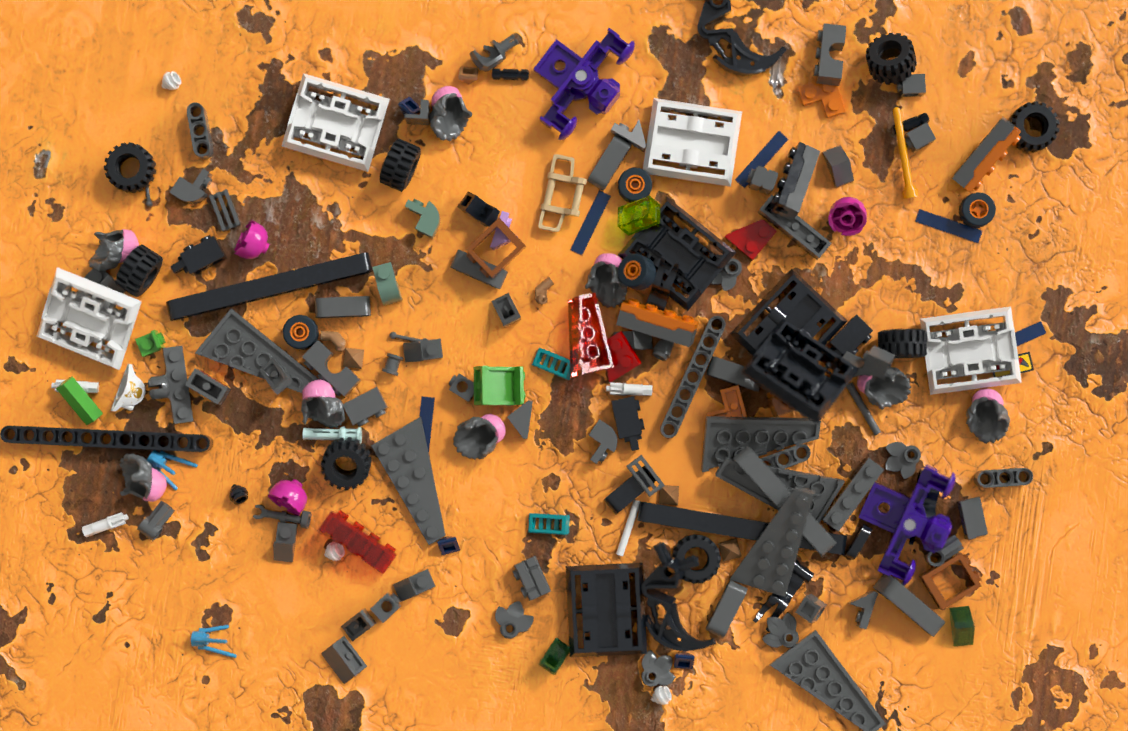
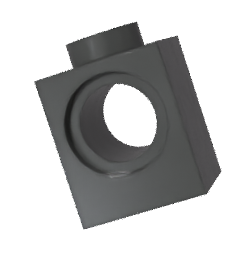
[896,74,926,97]
[904,122,936,152]
[448,373,474,402]
[370,592,401,623]
[795,594,827,623]

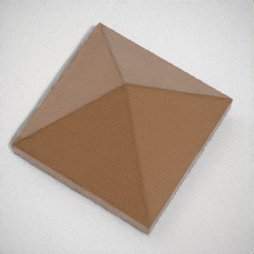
[458,67,479,85]
[343,348,364,369]
[659,485,679,505]
[718,538,742,562]

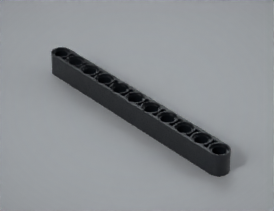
[166,252,373,321]
[0,425,213,452]
[637,502,847,555]

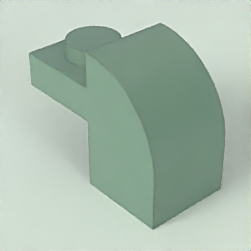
[405,199,440,239]
[372,262,403,306]

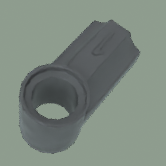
[137,501,175,541]
[924,535,964,566]

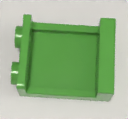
[473,366,525,405]

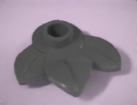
[709,255,742,291]
[885,442,921,479]
[495,601,534,639]
[762,613,799,648]
[641,650,676,687]

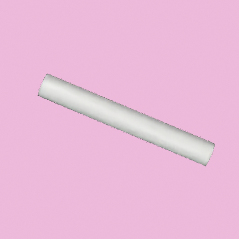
[616,499,641,556]

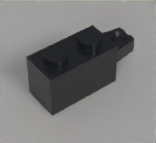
[171,235,227,276]
[828,315,873,357]
[611,396,645,451]

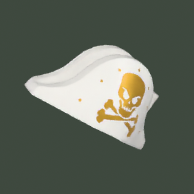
[111,363,145,412]

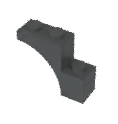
[842,346,895,379]

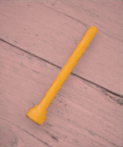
[893,107,919,199]

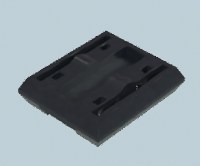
[618,196,736,312]
[730,269,847,356]
[741,319,858,424]
[566,563,647,657]

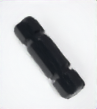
[492,69,529,80]
[892,113,930,135]

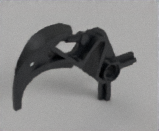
[697,0,787,76]
[641,542,716,651]

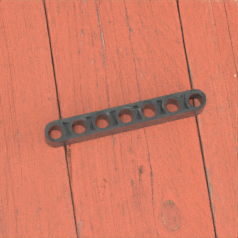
[660,316,726,438]
[733,446,836,556]

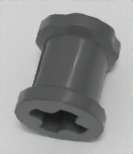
[382,353,403,376]

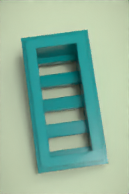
[532,347,576,380]
[528,513,570,535]

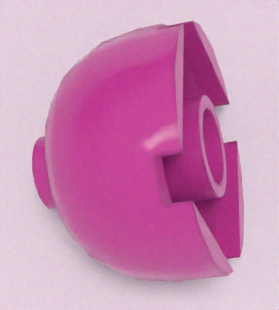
[828,197,867,236]
[234,220,269,259]
[268,479,307,516]

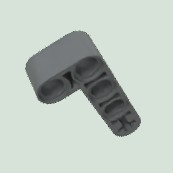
[873,574,946,637]

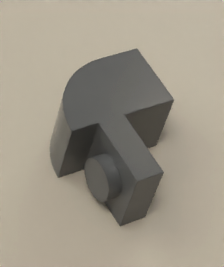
[169,169,213,204]
[589,419,617,464]

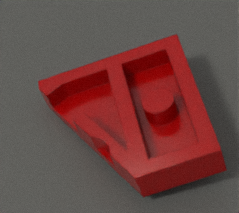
[724,219,777,261]
[604,331,641,382]

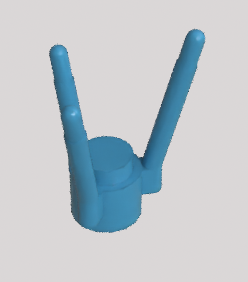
[147,450,198,490]
[191,625,237,658]

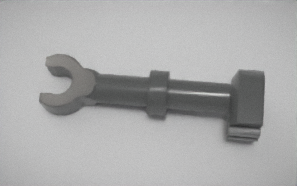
[253,504,312,529]

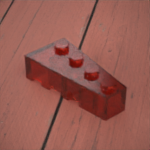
[568,293,614,378]
[318,510,398,574]

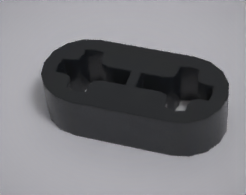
[845,524,872,560]

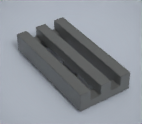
[209,189,241,232]
[626,455,665,497]

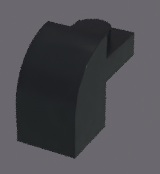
[457,191,500,227]

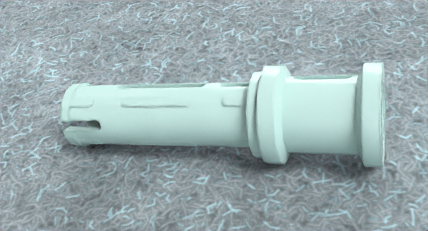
[303,426,362,444]

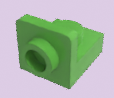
[135,330,166,357]

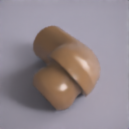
[535,277,554,305]
[321,331,346,352]

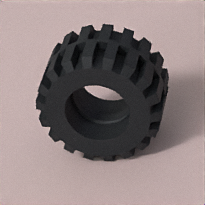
[866,33,917,85]
[1008,101,1060,152]
[380,138,421,192]
[104,142,156,193]
[115,244,163,297]
[878,329,927,358]
[321,437,372,490]
[671,534,721,584]

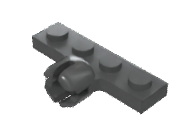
[148,346,193,424]

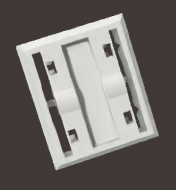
[282,73,390,172]
[643,98,742,187]
[36,267,142,370]
[920,306,1022,395]

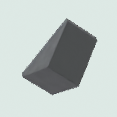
[822,145,854,187]
[491,293,521,328]
[507,400,533,439]
[341,608,376,642]

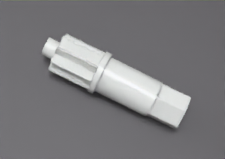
[51,379,99,393]
[606,382,652,396]
[82,512,129,537]

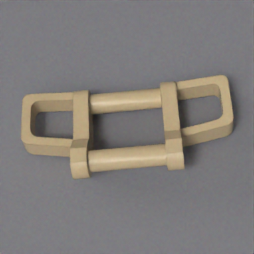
[538,154,587,233]

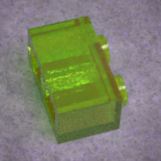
[617,195,660,236]

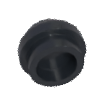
[229,484,248,505]

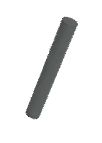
[846,382,881,435]

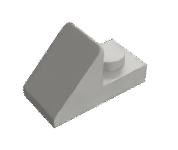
[611,120,646,151]

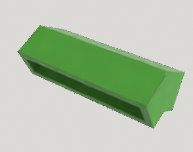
[56,376,103,425]

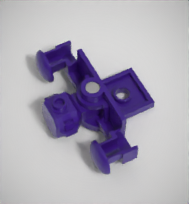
[533,28,635,140]
[858,464,956,586]

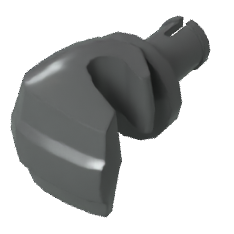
[470,34,519,72]

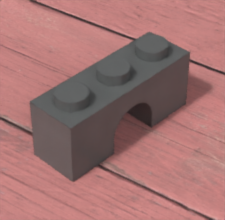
[813,23,846,86]
[302,340,362,397]

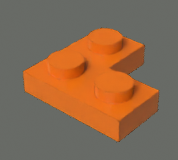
[797,81,846,118]
[706,385,747,417]

